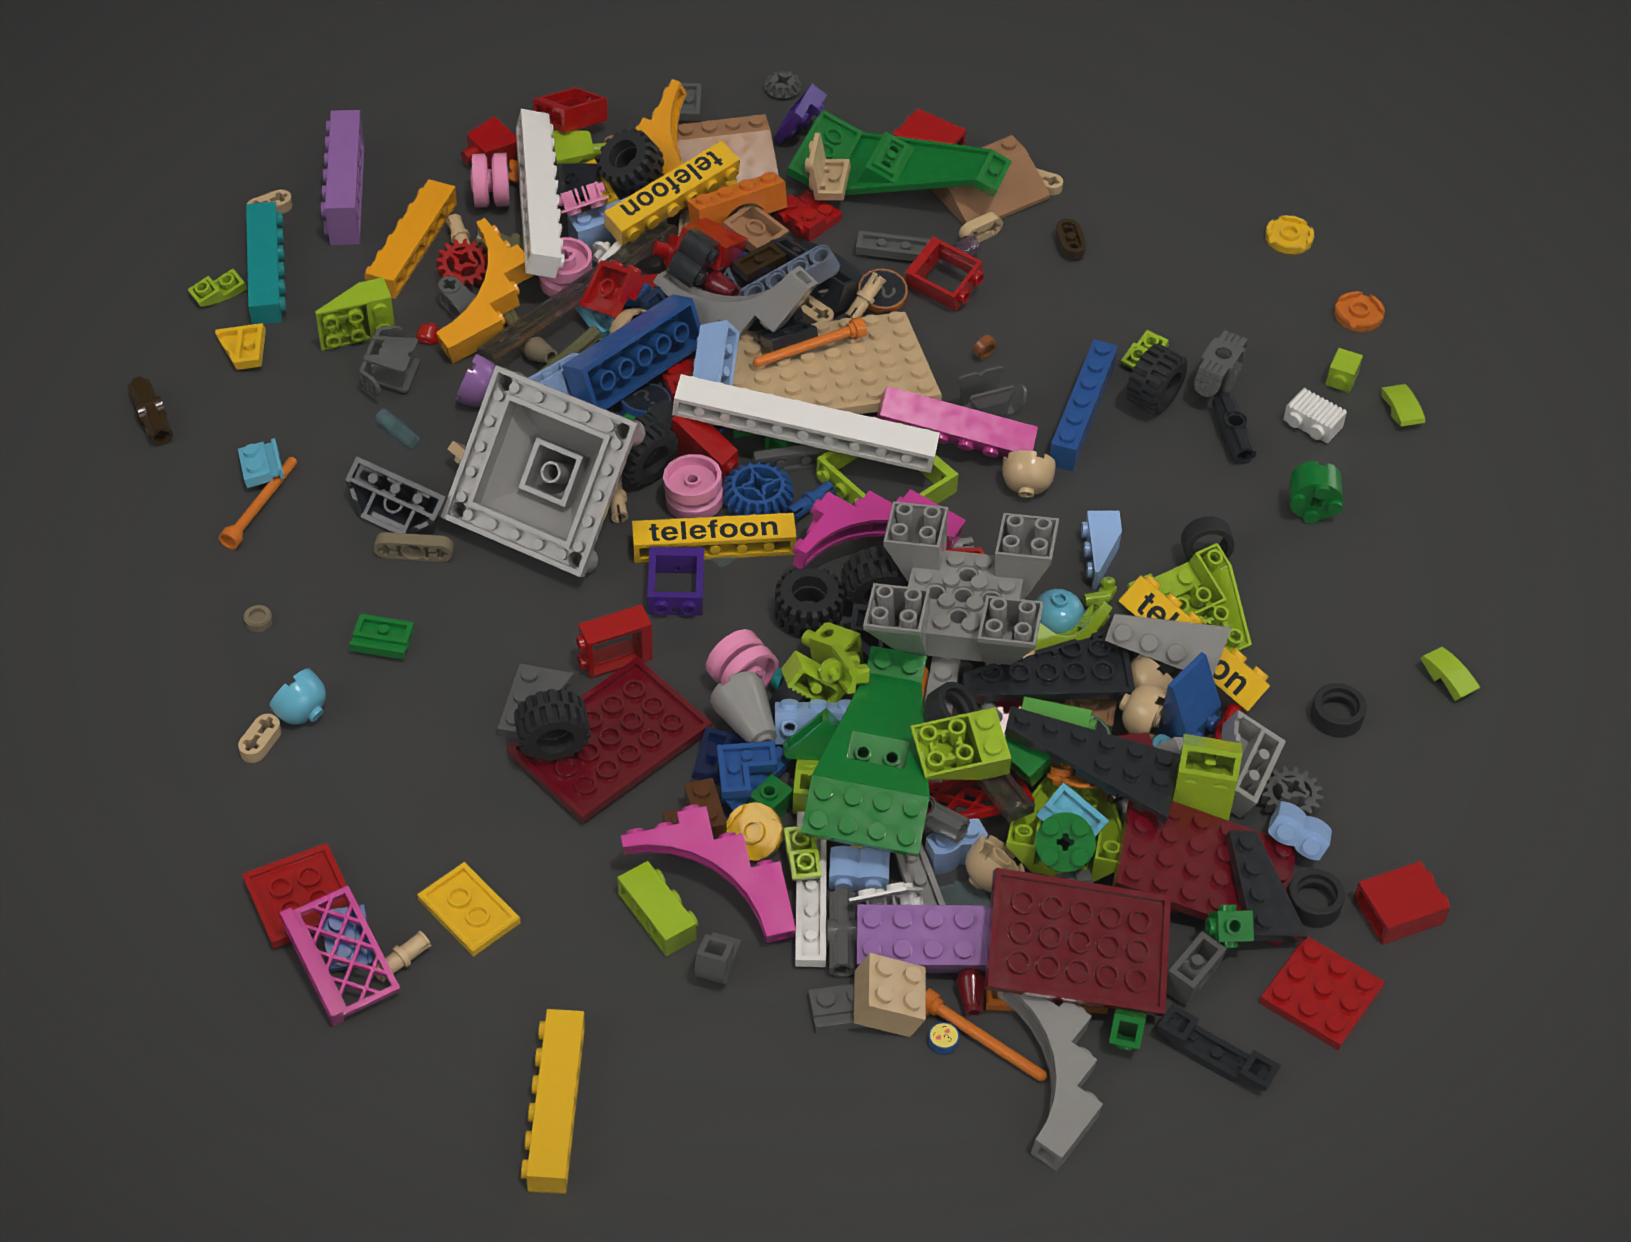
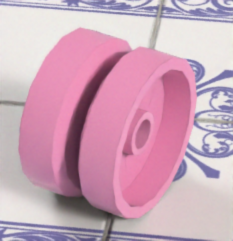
[470,153,509,208]
[539,237,593,300]
[663,454,723,519]
[706,629,779,688]

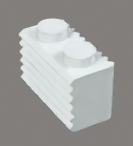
[1283,388,1347,444]

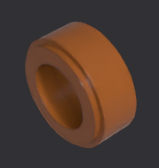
[972,335,997,360]

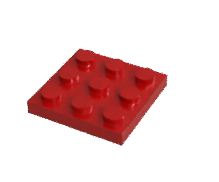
[242,843,350,949]
[1259,937,1385,1051]

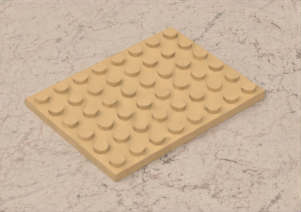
[732,311,942,431]

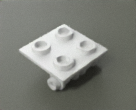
[849,882,924,905]

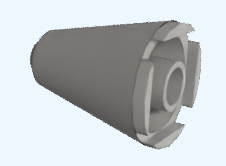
[710,671,777,743]

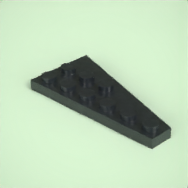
[962,631,1135,702]
[1004,706,1180,825]

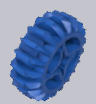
[722,461,794,516]

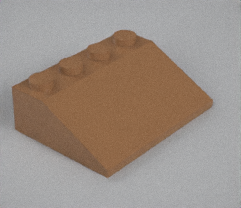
[677,114,779,183]
[931,135,1050,225]

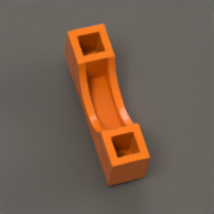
[687,172,787,225]

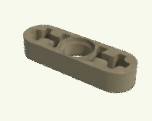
[373,532,454,562]

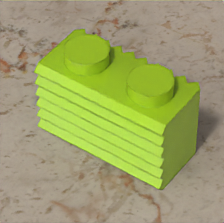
[781,651,846,702]

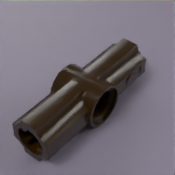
[127,376,173,446]

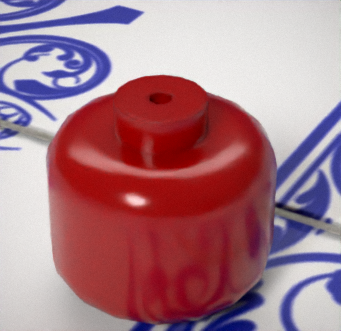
[415,322,440,346]

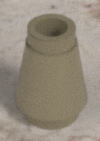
[523,337,558,364]

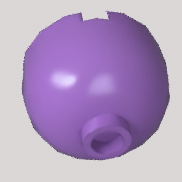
[455,354,495,407]

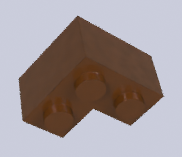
[662,778,727,856]

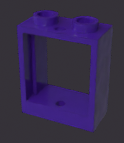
[647,547,704,616]

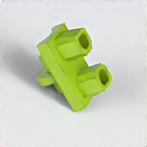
[819,645,870,694]

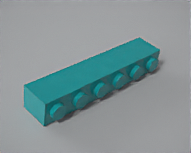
[246,202,287,325]

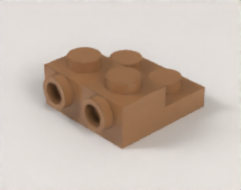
[722,203,789,252]

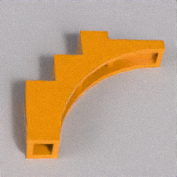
[635,79,688,213]
[436,218,534,364]

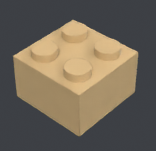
[854,953,926,1037]

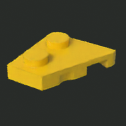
[215,323,266,370]

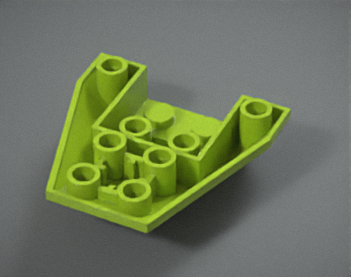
[1127,543,1252,651]
[1006,776,1123,882]

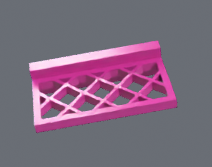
[280,885,400,1026]

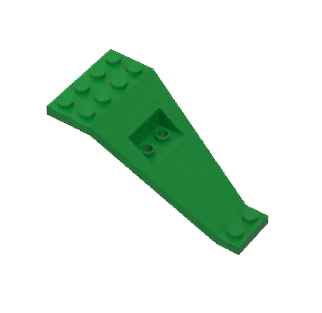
[785,110,1012,197]
[801,646,929,857]

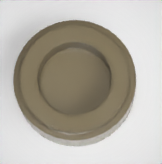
[244,605,273,632]

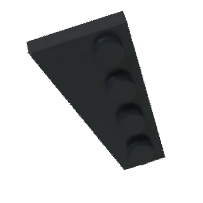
[1225,830,1308,942]

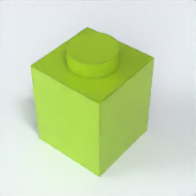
[1326,348,1363,393]

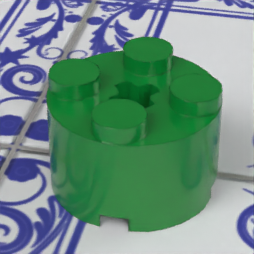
[1288,461,1344,524]
[1035,812,1096,873]

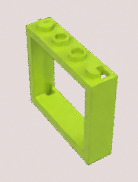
[816,450,959,505]

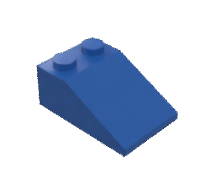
[1157,652,1221,738]

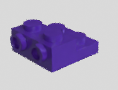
[773,84,827,144]

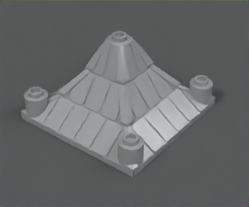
[441,365,645,577]

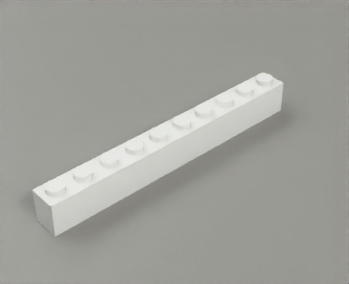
[516,109,564,278]
[672,374,940,473]

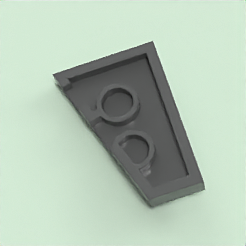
[497,664,575,739]

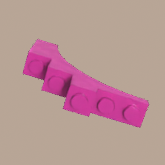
[793,489,966,569]
[621,804,796,944]

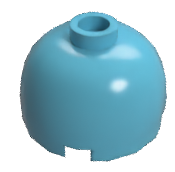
[1035,589,1084,633]
[269,668,326,725]

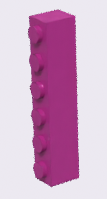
[877,386,1038,458]

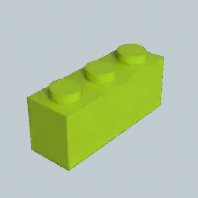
[617,861,698,957]

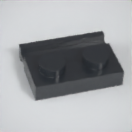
[755,319,818,351]

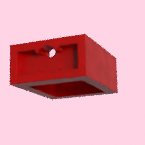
[533,87,608,133]
[905,236,985,311]
[576,604,653,679]

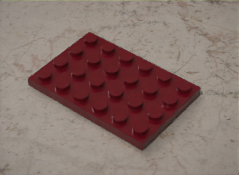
[507,657,712,824]
[1113,800,1296,946]
[984,867,1171,1017]

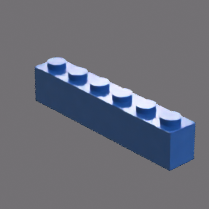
[1050,339,1118,472]

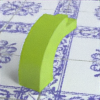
[1033,599,1112,652]

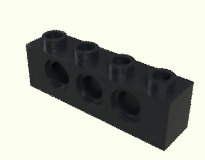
[770,236,860,312]

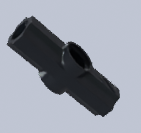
[1212,392,1256,464]

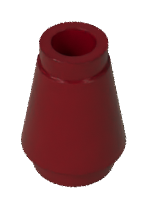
[702,270,740,296]
[956,968,985,1016]

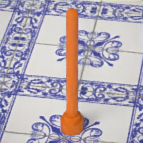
[753,317,867,367]
[218,457,297,550]
[926,988,1047,1082]

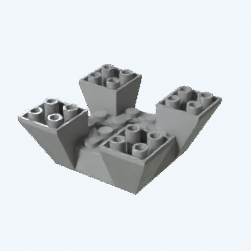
[863,501,1059,665]

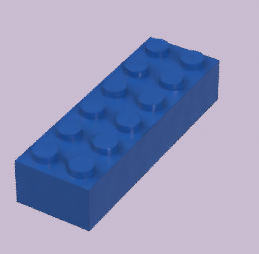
[562,294,701,409]

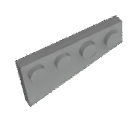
[1105,613,1232,676]

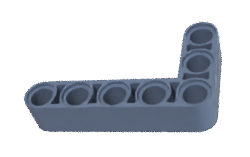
[710,245,840,296]

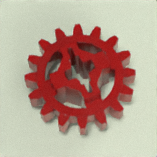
[436,238,488,290]

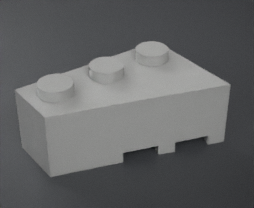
[1221,710,1286,818]

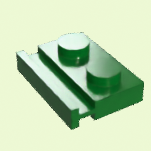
[349,614,415,660]

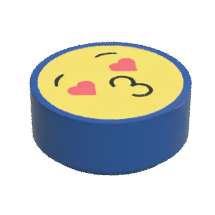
[928,1022,960,1054]

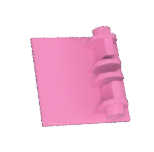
[558,181,608,217]

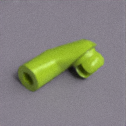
[1083,577,1117,607]

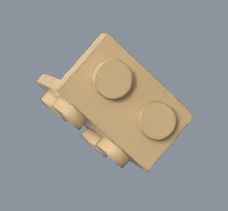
[805,133,851,200]

